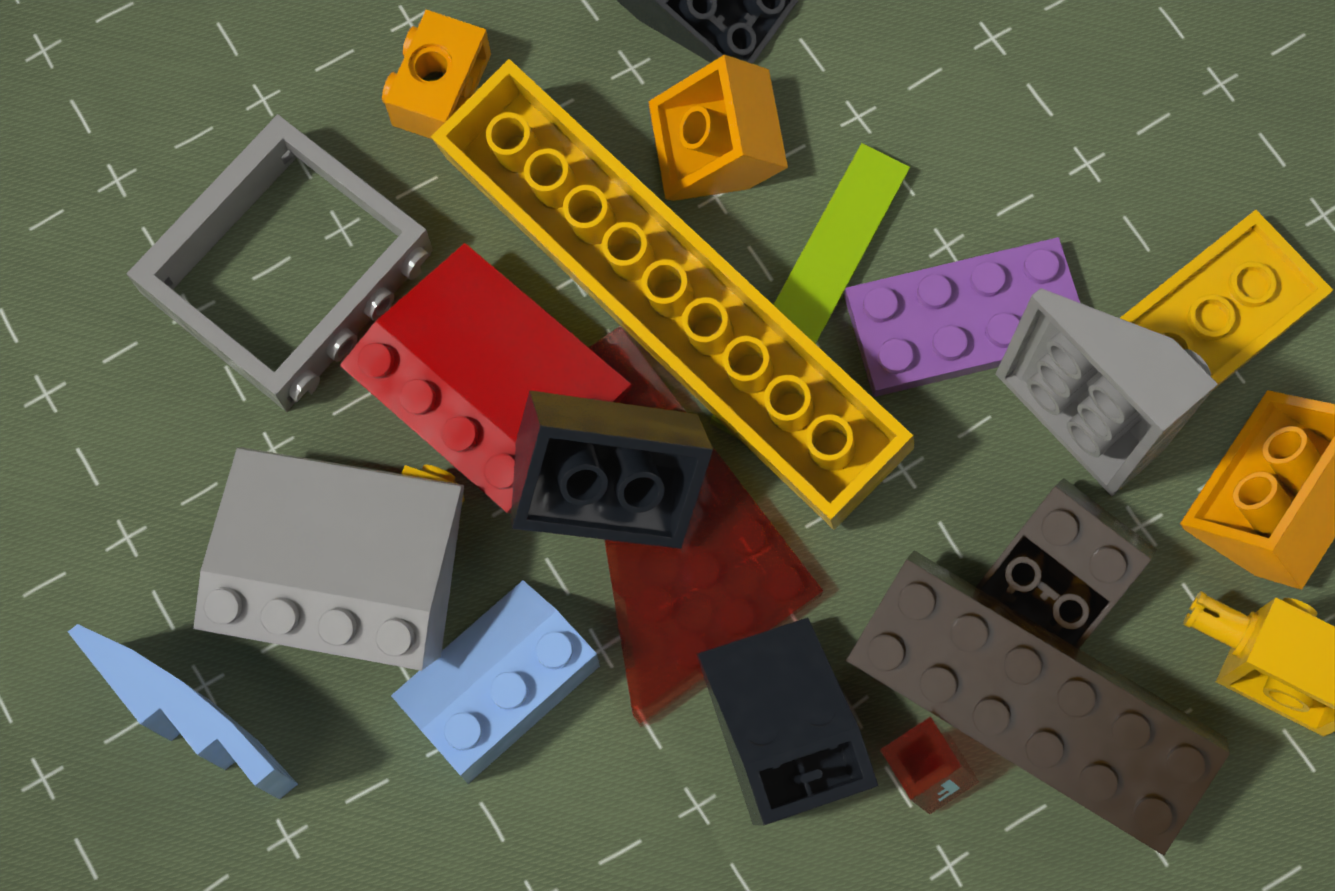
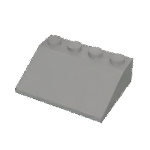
[995,288,1217,496]
[193,447,464,671]

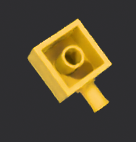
[1183,591,1335,737]

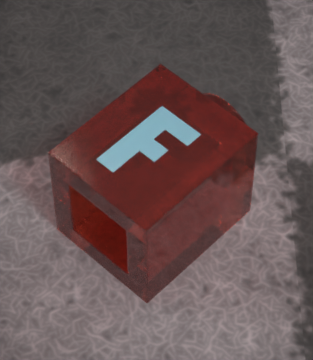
[880,716,979,814]

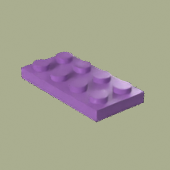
[844,237,1080,397]

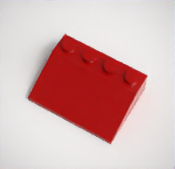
[339,243,633,514]

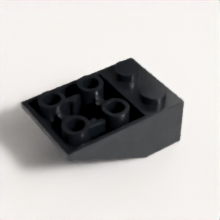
[617,0,798,64]
[696,617,879,826]

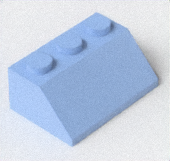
[391,580,600,784]

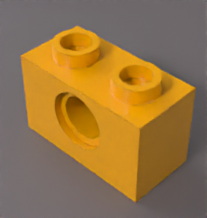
[382,10,491,139]

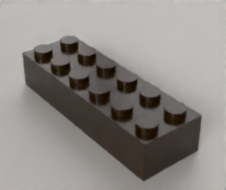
[846,550,1230,856]

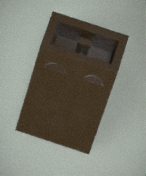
[976,478,1157,649]

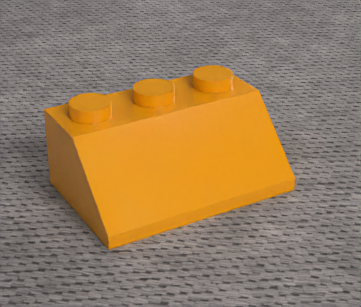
[1180,390,1335,590]

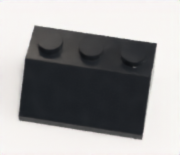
[511,390,713,549]

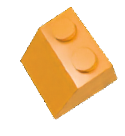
[648,55,788,201]

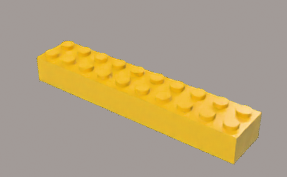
[431,59,914,530]

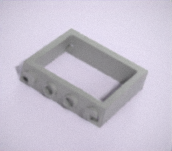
[126,114,433,412]

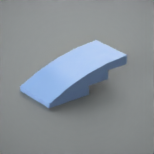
[68,624,298,800]

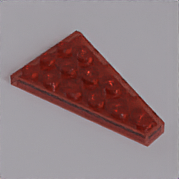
[589,326,823,727]

